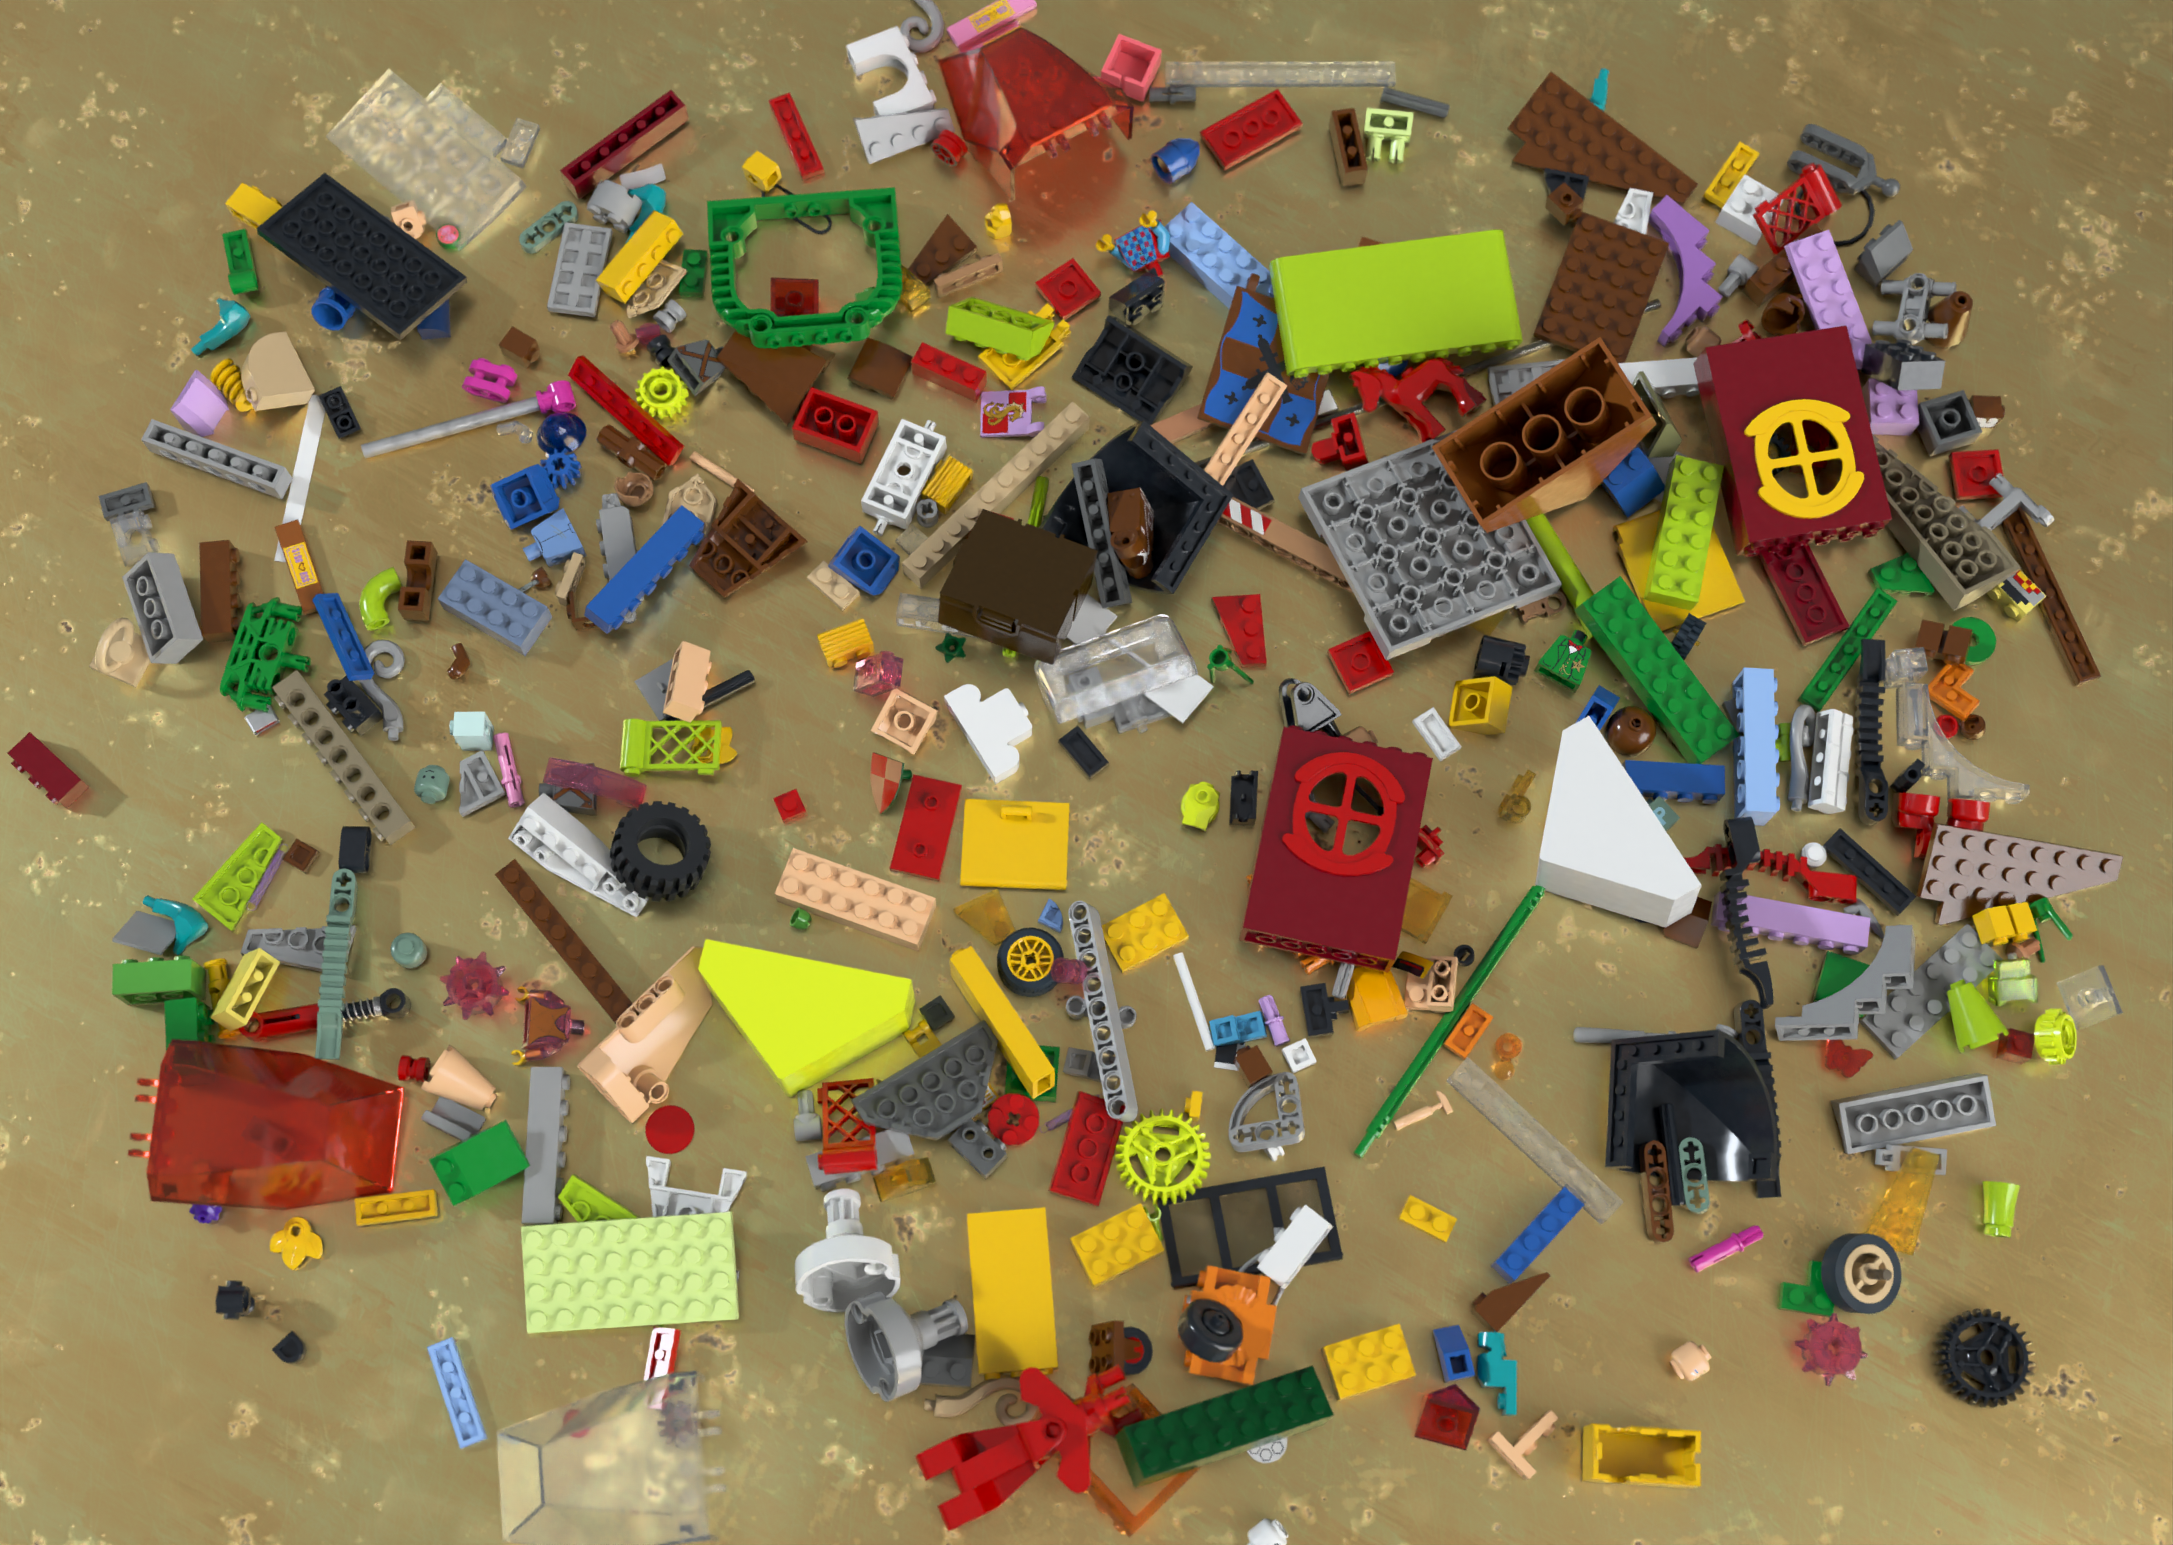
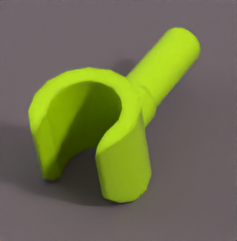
[1143,1204,1164,1241]

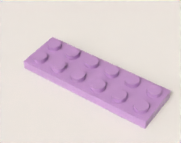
[1784,230,1873,370]

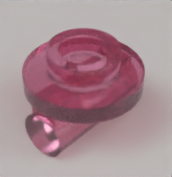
[635,323,661,346]

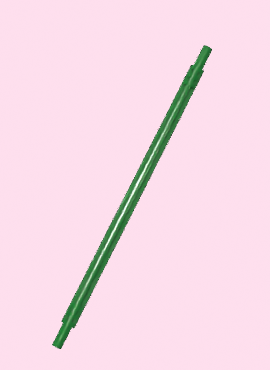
[1353,885,1545,1159]

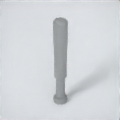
[1573,1027,1676,1043]

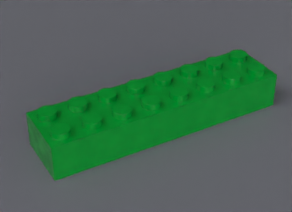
[1574,576,1739,764]

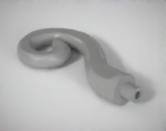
[900,0,944,52]
[359,640,405,741]
[1788,704,1816,812]

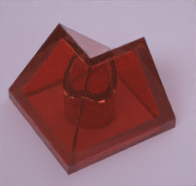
[1414,1384,1480,1451]

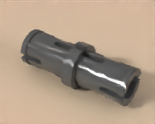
[1150,85,1196,104]

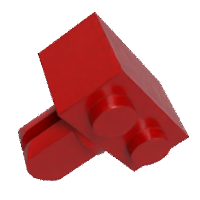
[1311,412,1369,471]

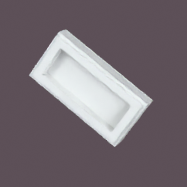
[1412,707,1462,762]

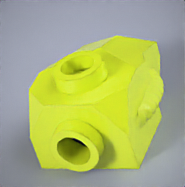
[1181,782,1220,831]

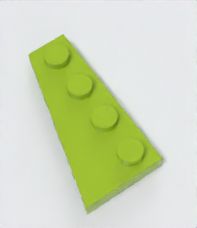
[192,822,283,932]

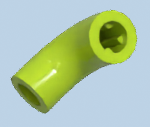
[359,567,403,631]

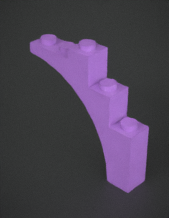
[1648,195,1722,347]

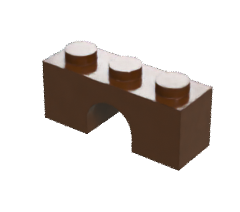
[398,540,438,621]

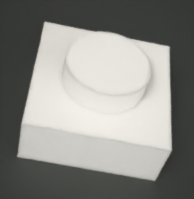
[1282,1038,1317,1073]

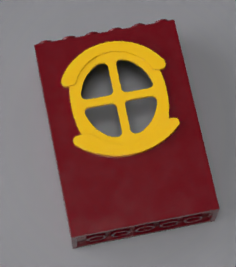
[1693,325,1892,557]

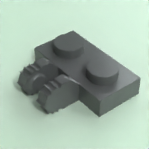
[99,482,155,533]

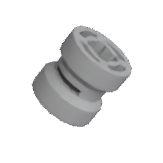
[653,299,687,333]

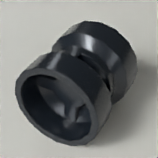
[647,335,675,368]

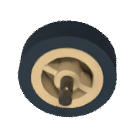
[1821,1233,1902,1314]

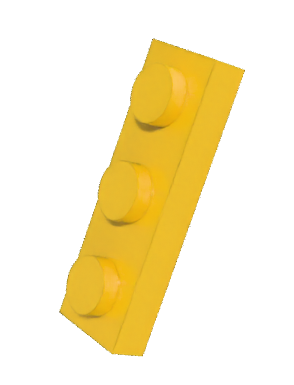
[1703,142,1760,208]
[355,1189,437,1226]

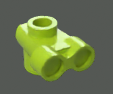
[1775,723,1791,762]

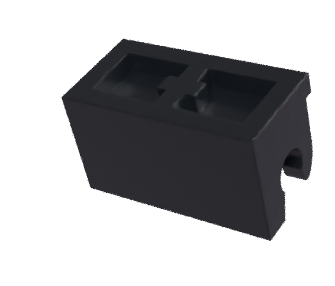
[1229,770,1258,826]

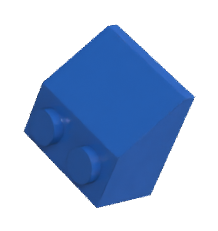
[1600,447,1665,518]

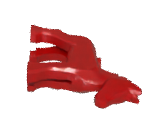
[1349,357,1487,443]

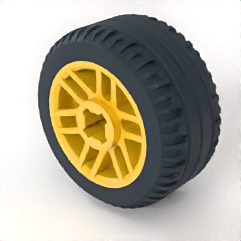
[997,927,1064,997]

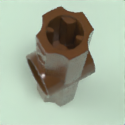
[596,424,667,482]

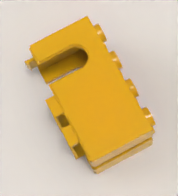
[1582,1423,1701,1488]

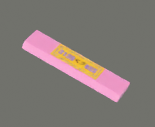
[947,0,1036,49]

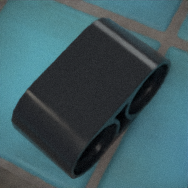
[339,826,372,873]

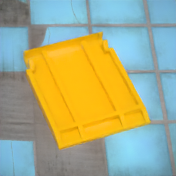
[1613,510,1745,631]

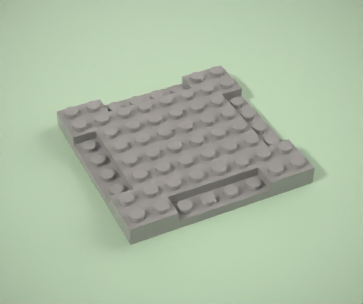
[1298,430,1562,660]

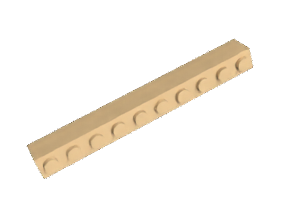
[902,401,1090,589]

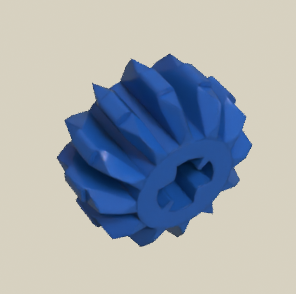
[540,448,581,490]

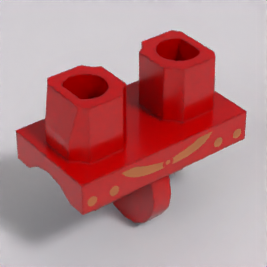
[1415,825,1445,869]

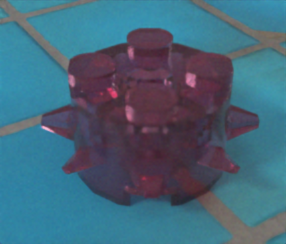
[440,952,509,1020]
[1795,1313,1868,1386]

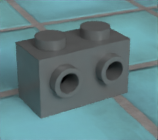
[948,1119,1007,1180]

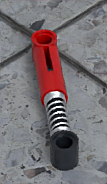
[238,988,411,1042]

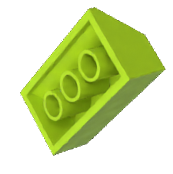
[945,297,1055,360]

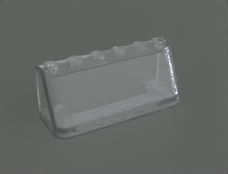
[1034,614,1198,724]

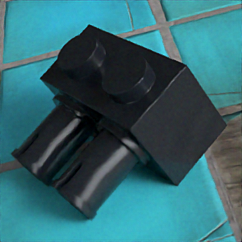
[324,675,383,736]

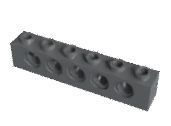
[1071,458,1132,609]

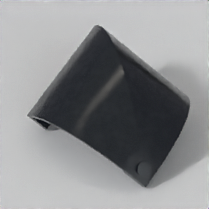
[1039,421,1233,594]
[1605,1029,1777,1182]

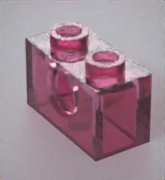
[853,651,903,697]

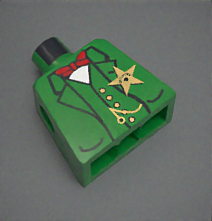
[1534,630,1592,693]

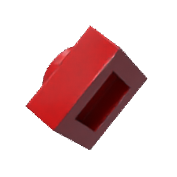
[773,789,806,823]

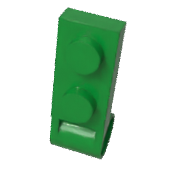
[222,229,259,295]

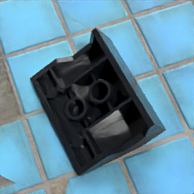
[1072,316,1193,425]

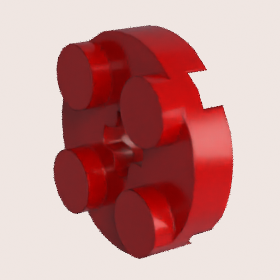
[988,1093,1039,1145]

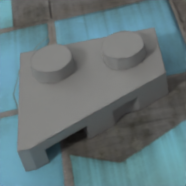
[459,750,506,817]

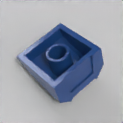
[490,464,560,530]
[828,526,900,595]

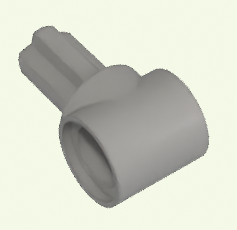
[1718,254,1759,297]
[794,1090,822,1142]

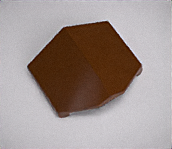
[1663,897,1712,949]

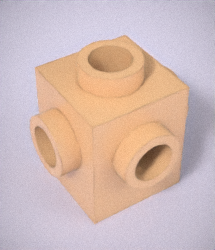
[390,200,427,239]

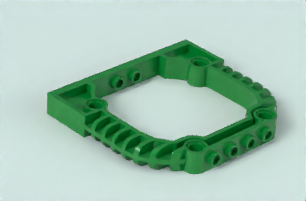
[707,187,903,348]

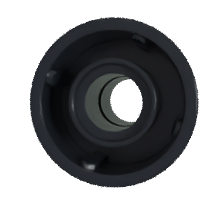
[1473,635,1530,686]

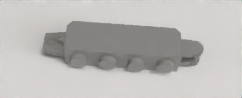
[596,493,644,624]

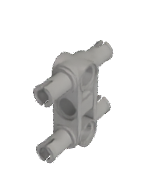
[1873,273,1957,345]

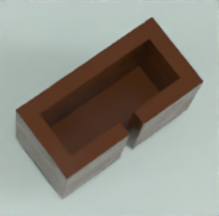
[1915,619,1972,666]

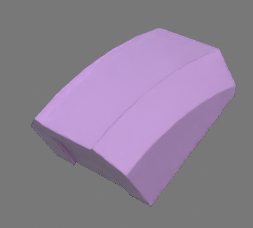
[170,370,229,437]

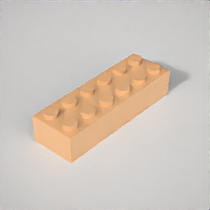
[775,848,937,952]

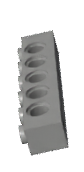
[141,419,292,499]

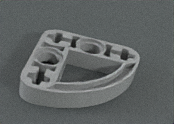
[1229,1072,1305,1152]

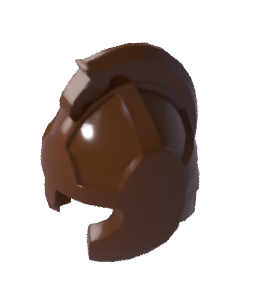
[1761,292,1805,335]

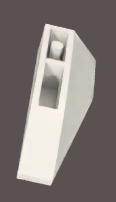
[508,793,649,917]

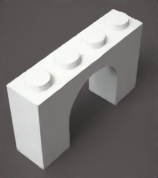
[846,26,936,116]

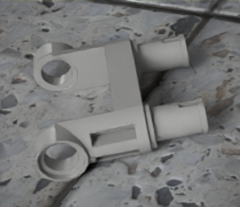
[1959,473,2055,531]

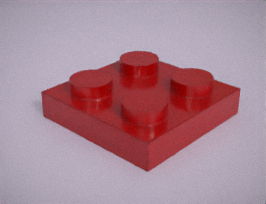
[1035,258,1101,320]
[1949,449,2004,500]
[1327,631,1394,694]

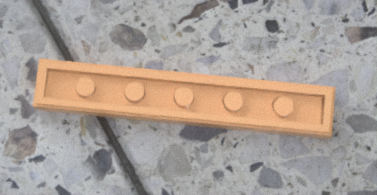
[1204,372,1287,486]

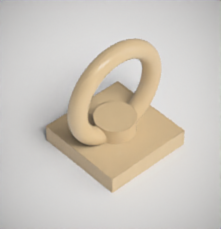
[89,617,150,688]

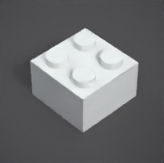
[1715,175,1784,246]

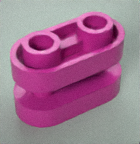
[462,358,517,403]

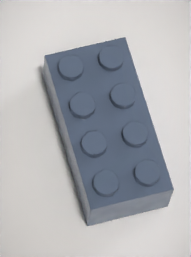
[438,559,552,656]

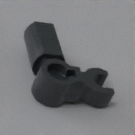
[1890,758,1926,793]

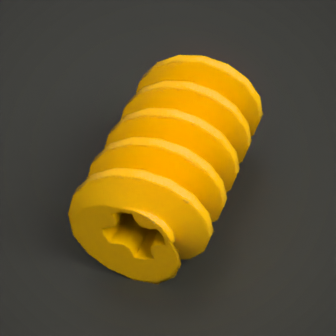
[210,358,253,412]

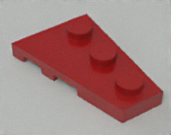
[1211,594,1267,668]

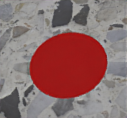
[645,1105,694,1154]

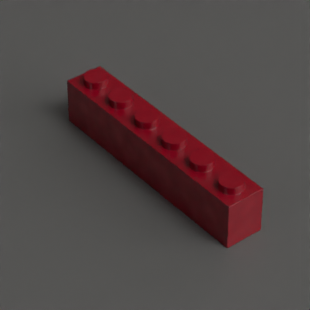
[560,90,689,200]

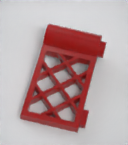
[1753,163,1842,255]
[817,1078,878,1175]

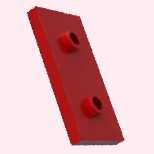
[1200,89,1303,170]
[890,774,962,881]
[1048,1091,1125,1207]

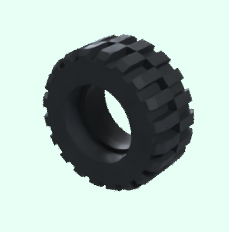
[610,801,711,902]

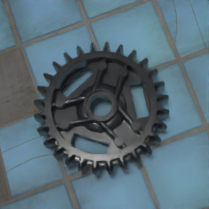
[1934,1309,2036,1408]

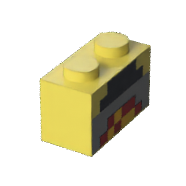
[1987,570,2046,622]

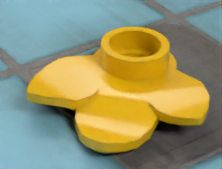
[690,727,737,764]
[270,1217,323,1270]

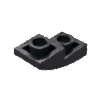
[319,386,361,439]

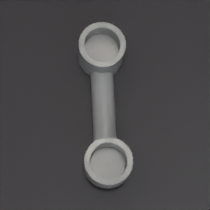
[1066,996,1137,1029]

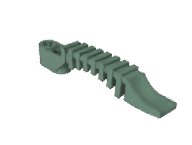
[315,869,358,1060]

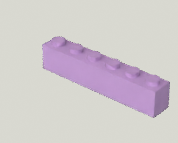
[1711,891,1871,955]

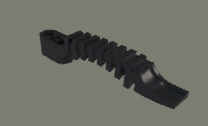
[1855,639,1888,825]
[1719,816,1774,1010]
[1734,1000,1781,1198]

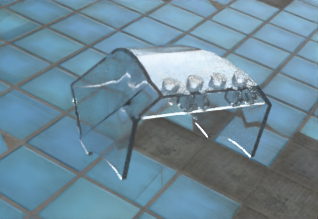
[496,1370,726,1545]

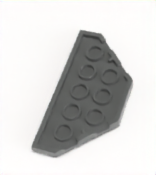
[851,1020,998,1140]

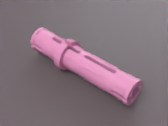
[493,733,525,808]

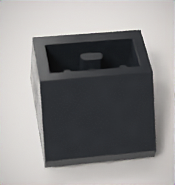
[1109,272,1165,326]

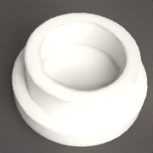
[1801,842,1827,867]

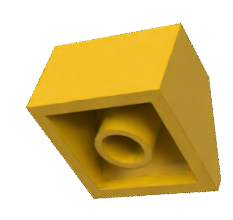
[1448,676,1512,735]

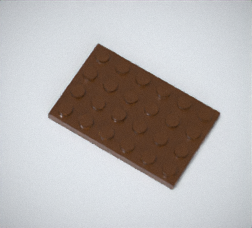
[1533,212,1670,363]

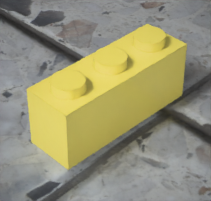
[210,948,280,1031]

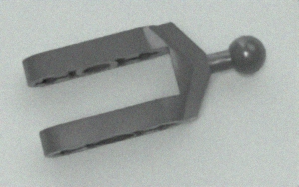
[1787,124,1900,197]

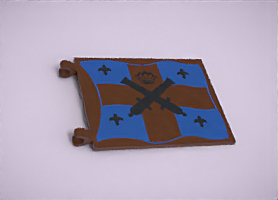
[1197,273,1330,455]

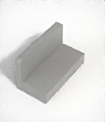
[421,1097,486,1141]

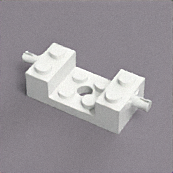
[861,419,947,536]

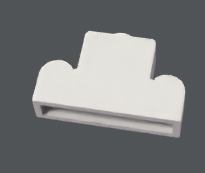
[944,684,1032,785]

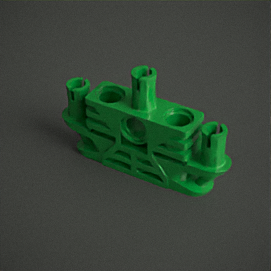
[220,597,311,713]

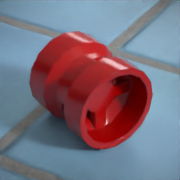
[398,1055,430,1083]

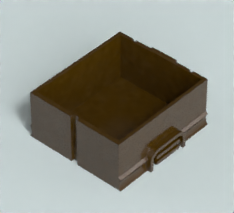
[938,509,1098,665]

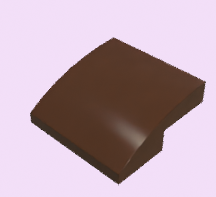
[847,338,913,399]

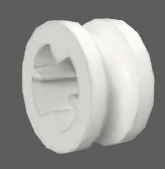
[1263,1136,1285,1162]

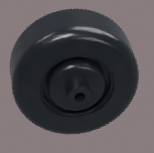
[1177,1298,1244,1363]

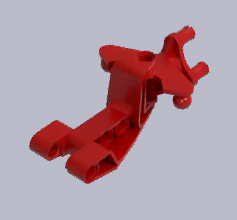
[915,1364,1145,1532]

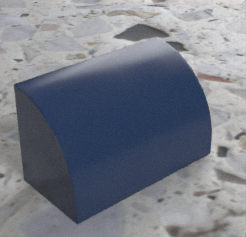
[417,299,451,340]

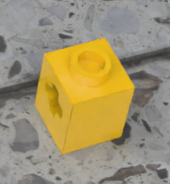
[742,151,782,193]

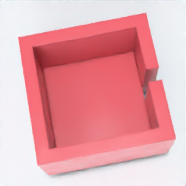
[1100,34,1162,102]

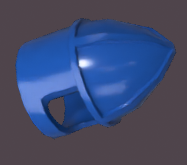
[1151,138,1200,184]
[311,286,355,330]

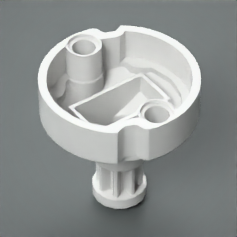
[795,1189,901,1312]

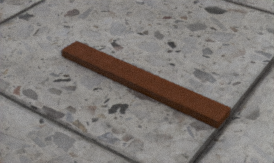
[2001,507,2101,686]

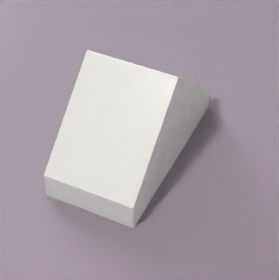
[1535,716,1701,928]

